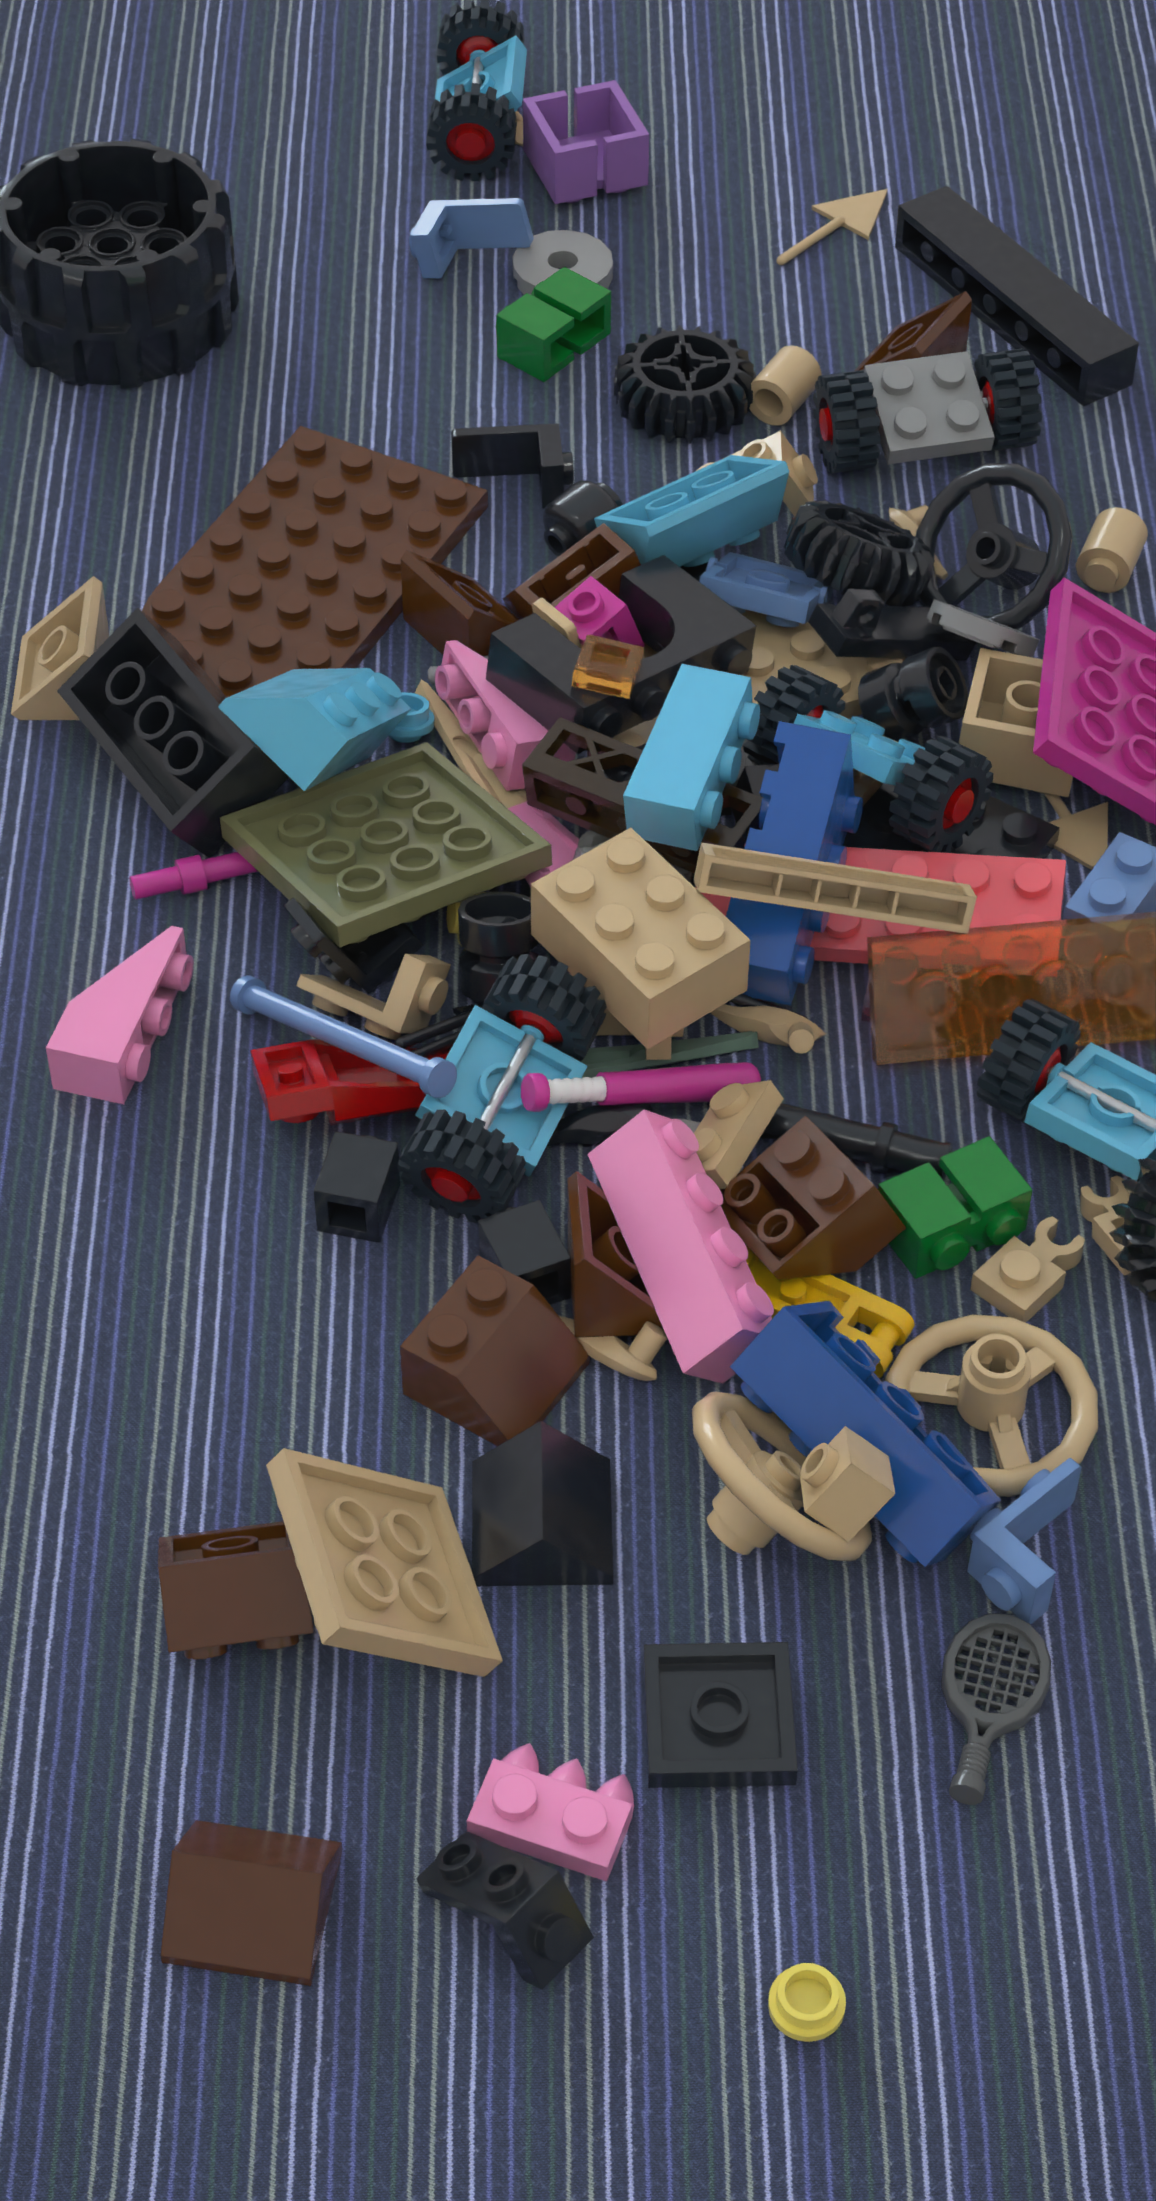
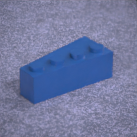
[726,721,863,1006]
[730,1301,1001,1567]

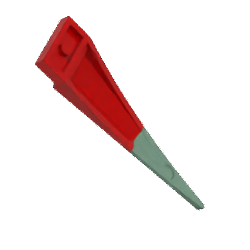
[250,1031,759,1126]

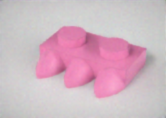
[467,1743,634,1882]

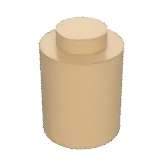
[749,346,822,426]
[1076,507,1148,593]

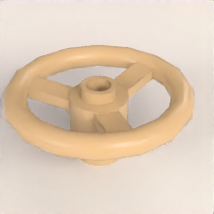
[884,1314,1098,1497]
[692,1392,872,1561]

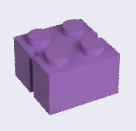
[523,80,649,204]

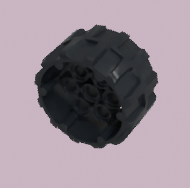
[0,139,239,389]

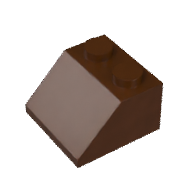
[400,1255,590,1446]
[158,1521,313,1659]

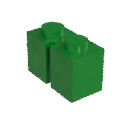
[496,267,611,382]
[878,1136,1032,1279]

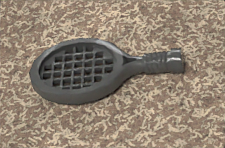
[941,1613,1051,1805]

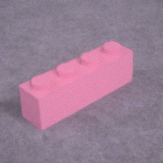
[587,1109,774,1384]

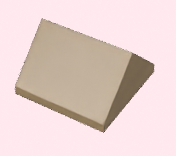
[11,576,109,720]

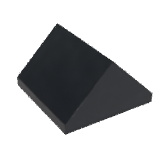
[472,1421,613,1586]

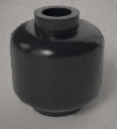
[543,480,623,556]

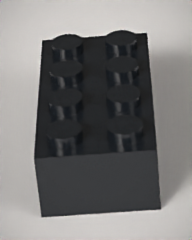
[57,608,289,858]

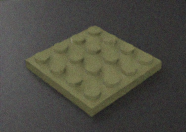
[220,742,552,947]

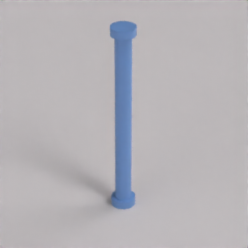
[230,975,457,1098]

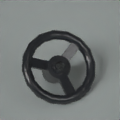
[915,463,1073,630]

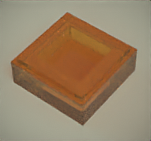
[572,635,644,699]

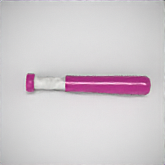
[521,1062,761,1112]

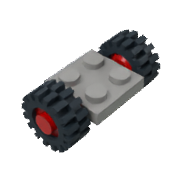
[813,349,1042,473]

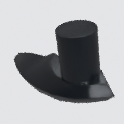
[546,1103,653,1147]

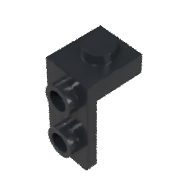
[451,423,574,509]
[284,897,424,994]
[417,1832,594,1989]

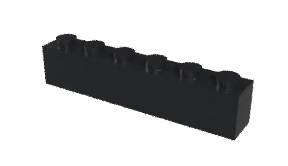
[895,186,1139,407]

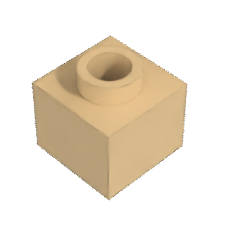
[800,1426,895,1542]

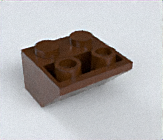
[502,523,641,619]
[720,1115,906,1280]

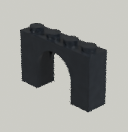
[486,555,757,754]

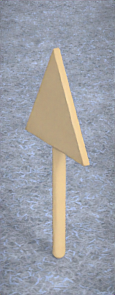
[776,189,888,265]
[1044,793,1108,870]

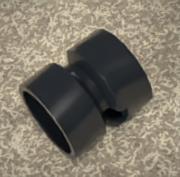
[858,647,968,742]
[458,891,539,1003]

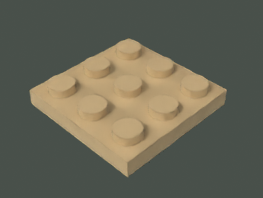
[266,1448,503,1677]

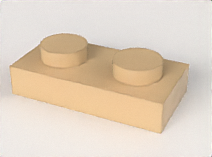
[694,1080,784,1189]

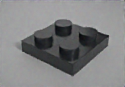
[643,1642,798,1788]

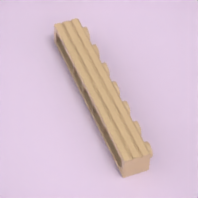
[694,843,977,934]

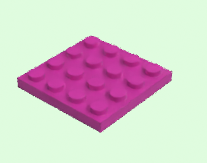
[1033,577,1156,825]

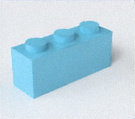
[623,664,760,851]

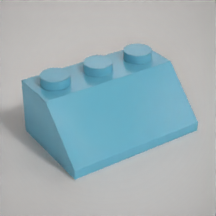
[594,455,789,567]
[218,668,411,791]

